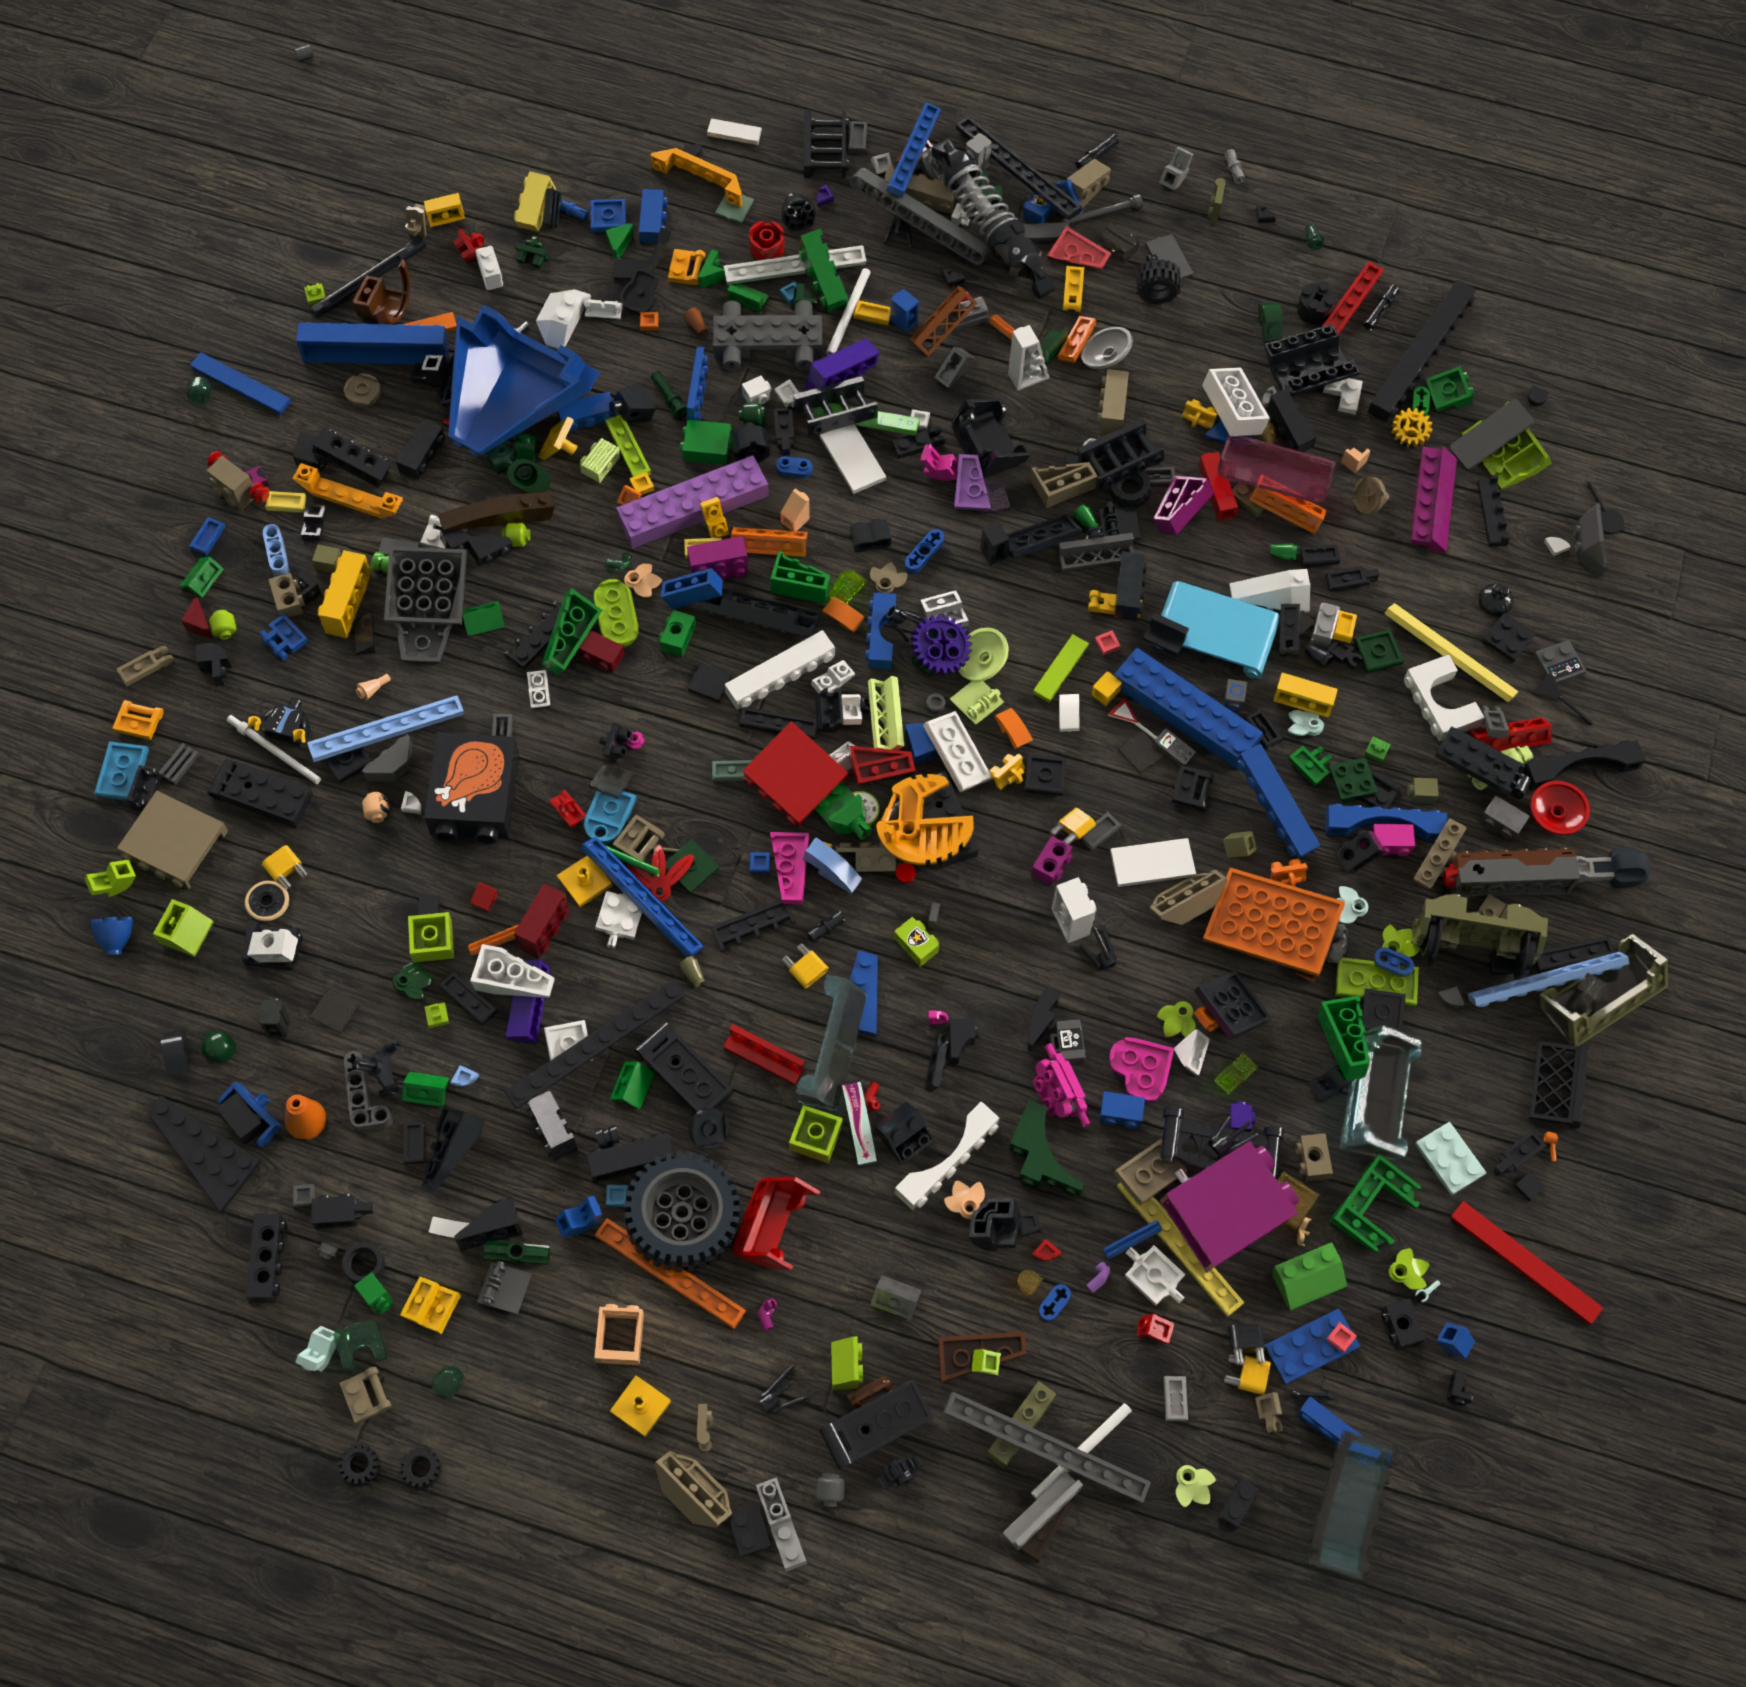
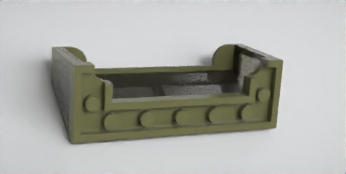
[1540,934,1668,1046]

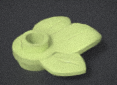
[1176,1465,1216,1507]

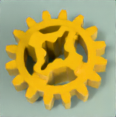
[1392,408,1432,447]

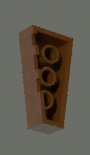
[937,1332,1027,1383]

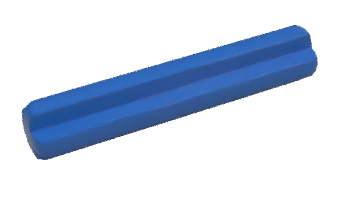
[1104,1220,1162,1259]

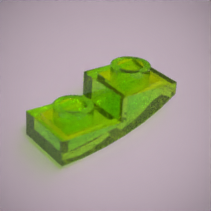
[1214,1053,1258,1095]

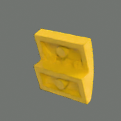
[400,1277,461,1334]

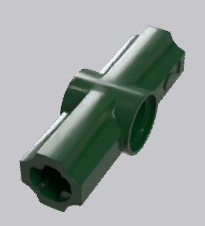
[484,1241,550,1265]

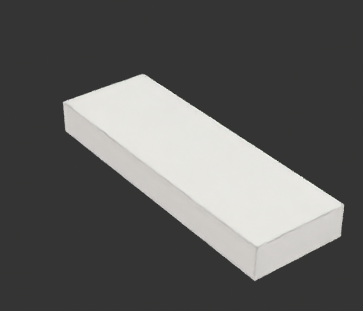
[707,119,762,145]

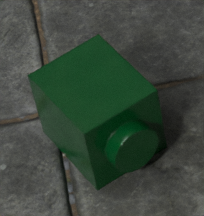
[515,434,537,463]

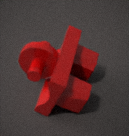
[453,229,485,263]
[549,790,586,828]

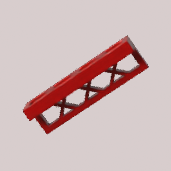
[1469,717,1552,751]
[723,1024,805,1086]

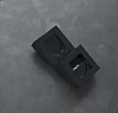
[301,504,326,541]

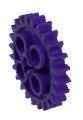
[910,614,972,676]

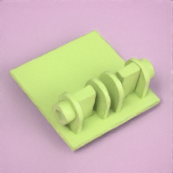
[950,681,1004,725]

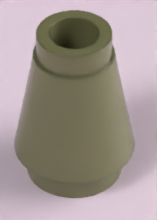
[679,956,705,987]

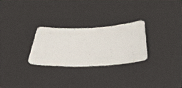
[429,1217,469,1238]

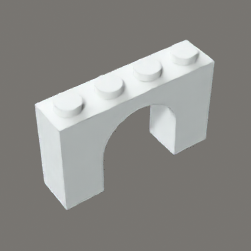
[1404,655,1484,741]

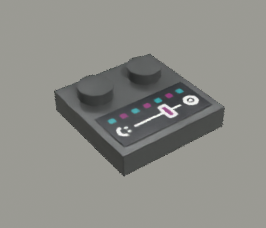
[1534,640,1586,684]

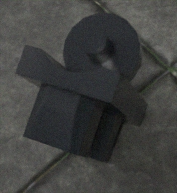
[599,723,633,763]

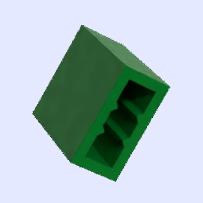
[680,420,732,465]

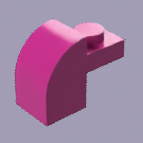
[920,445,959,481]

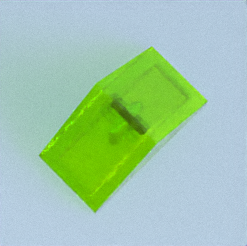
[829,570,867,604]

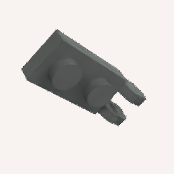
[1481,705,1509,738]

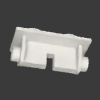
[585,299,623,319]

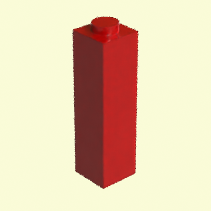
[1198,452,1238,520]

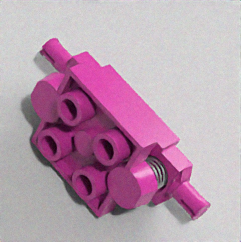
[1032,1043,1091,1127]

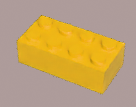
[318,550,372,638]

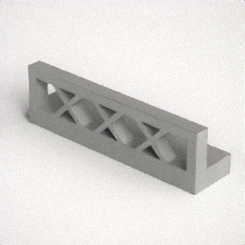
[1002,1472,1083,1551]

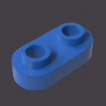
[776,456,813,478]
[1373,947,1414,977]

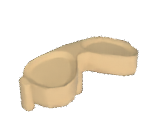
[1297,1217,1311,1247]

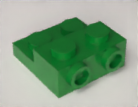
[1426,366,1475,412]

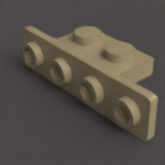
[1413,818,1466,889]
[836,842,896,872]

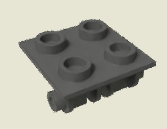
[477,1261,532,1314]

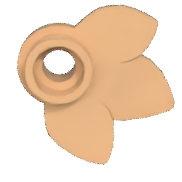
[624,564,662,598]
[944,1181,985,1219]

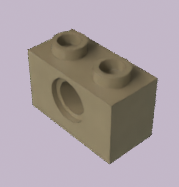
[1295,1133,1333,1182]

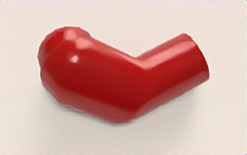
[864,1081,880,1112]

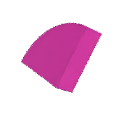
[928,1011,949,1025]

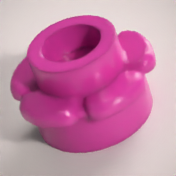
[625,731,644,750]

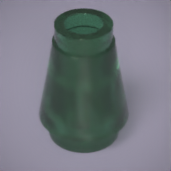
[1305,224,1324,250]

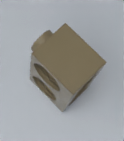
[268,573,305,618]

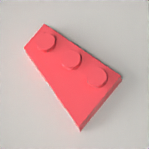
[1047,226,1111,270]

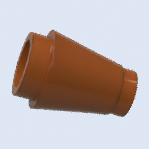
[684,308,707,336]

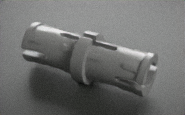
[1224,149,1245,184]

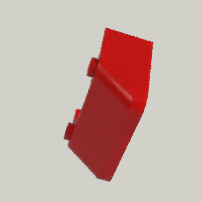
[732,1177,821,1270]

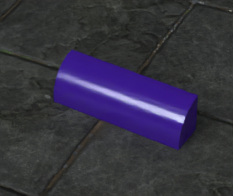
[506,960,550,1043]

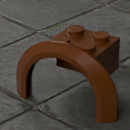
[352,259,410,325]

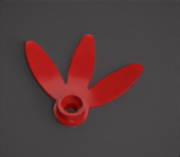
[627,846,694,902]

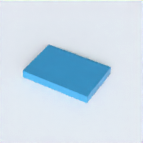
[94,742,149,801]

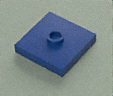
[590,199,626,232]

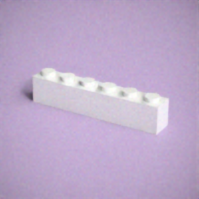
[725,630,835,710]

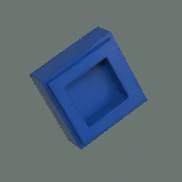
[750,852,770,874]

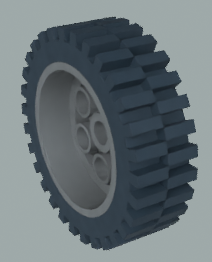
[624,1152,740,1272]

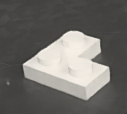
[1323,378,1363,415]

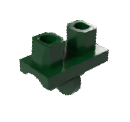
[514,236,549,268]

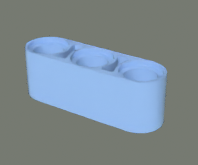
[263,524,290,577]

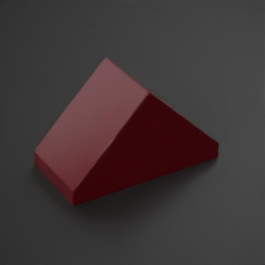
[181,597,213,639]

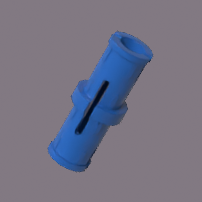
[560,199,589,222]

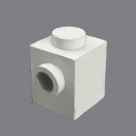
[742,376,771,404]

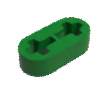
[1411,386,1430,417]

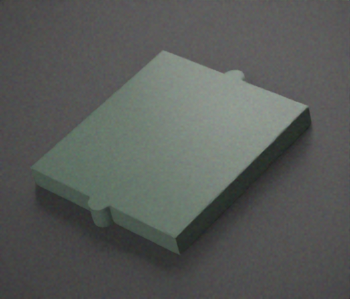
[715,195,754,224]

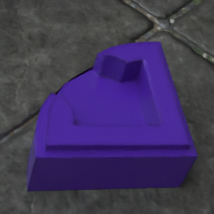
[817,185,834,207]

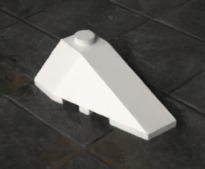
[470,944,555,998]

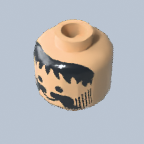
[362,792,389,823]

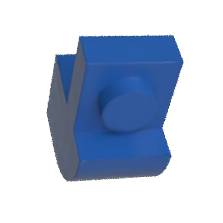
[555,1196,602,1238]

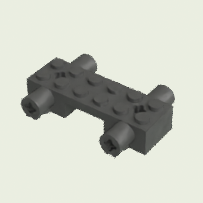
[713,300,822,371]

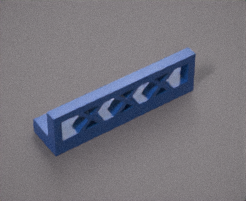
[1297,1397,1382,1469]

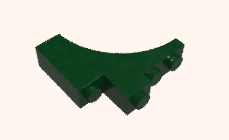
[1009,1100,1085,1196]

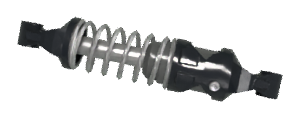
[931,138,1055,299]

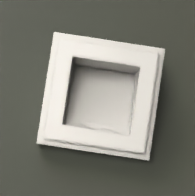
[871,153,892,174]

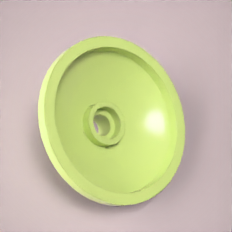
[959,628,1008,682]

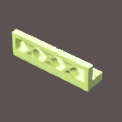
[868,676,904,750]

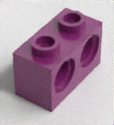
[1031,836,1073,886]

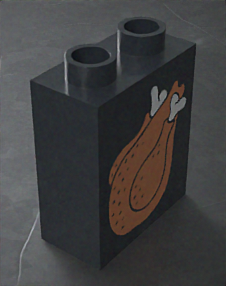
[424,732,520,845]

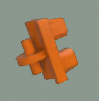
[1270,859,1308,887]

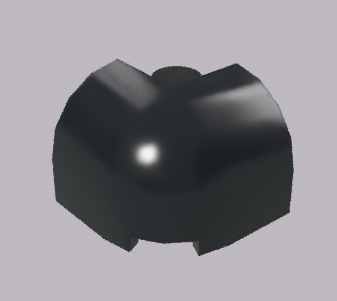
[969,1198,1021,1252]

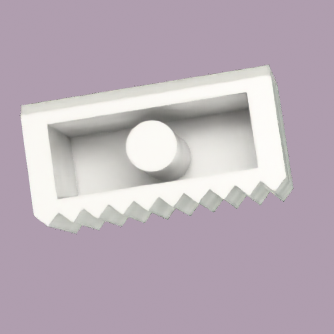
[476,246,503,290]

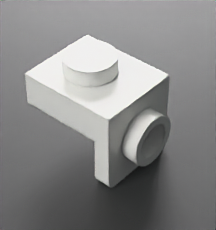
[774,379,801,408]
[842,695,862,725]

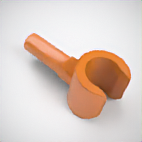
[1543,1132,1558,1162]

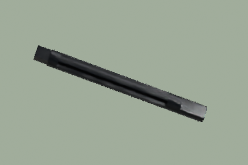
[310,237,426,318]

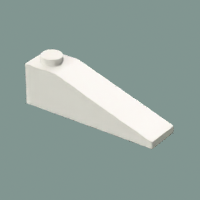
[1229,569,1310,614]

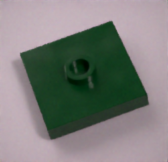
[1354,629,1404,673]
[666,839,719,894]

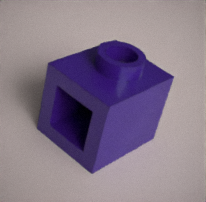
[1228,1102,1255,1132]

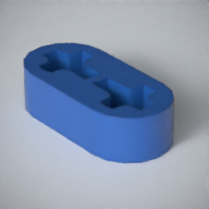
[1038,1284,1071,1322]

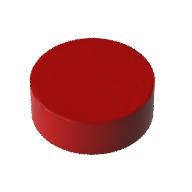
[895,863,915,884]

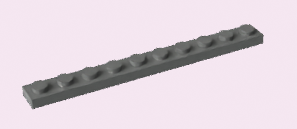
[943,1392,1151,1503]

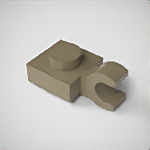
[1255,1392,1283,1433]

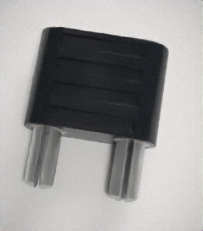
[1228,1324,1266,1365]

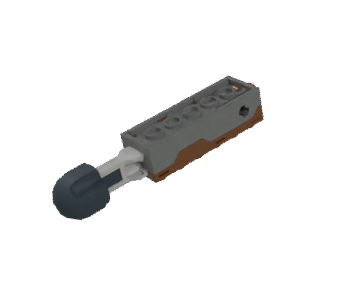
[1443,848,1651,898]

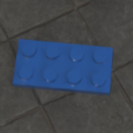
[687,347,708,421]
[1265,1308,1361,1385]

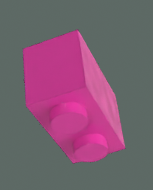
[1371,824,1415,856]

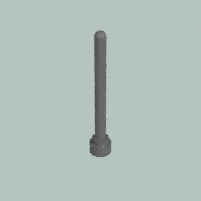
[1061,194,1143,224]

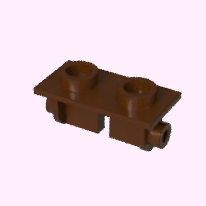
[847,1375,893,1410]

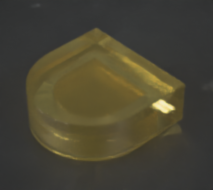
[1017,1270,1043,1297]

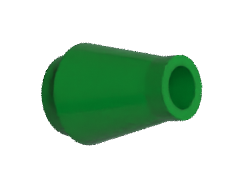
[1073,504,1099,529]
[1270,543,1298,562]

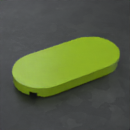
[594,579,639,647]

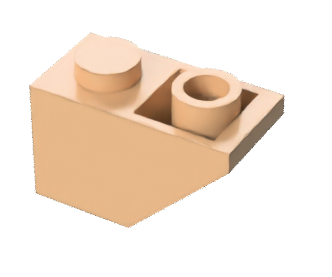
[780,488,809,531]

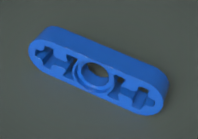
[905,529,944,574]

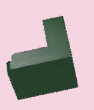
[793,283,817,309]

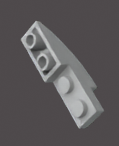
[756,1477,807,1572]

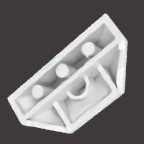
[536,289,591,350]

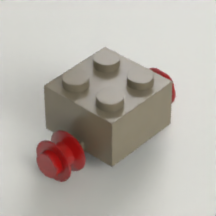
[206,451,270,511]

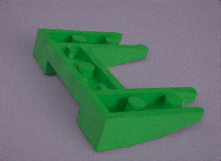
[1329,1154,1421,1252]

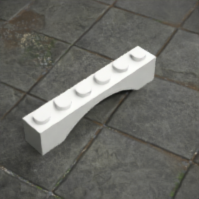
[895,1102,999,1210]

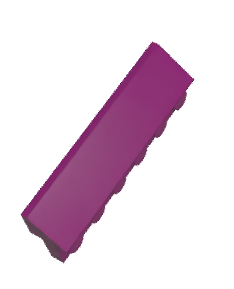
[1410,446,1457,553]

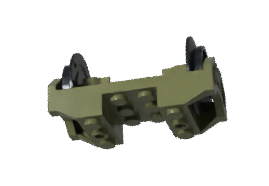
[1412,894,1548,980]

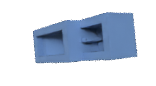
[803,838,862,894]

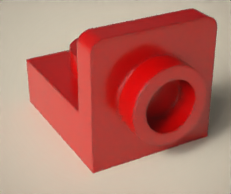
[1137,1314,1174,1344]

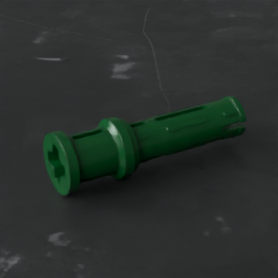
[650,371,687,419]

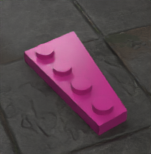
[770,832,810,904]

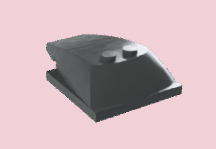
[384,546,467,663]

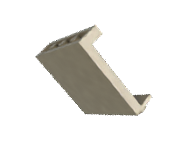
[117,791,228,889]

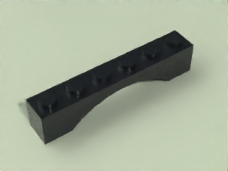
[1523,740,1645,791]

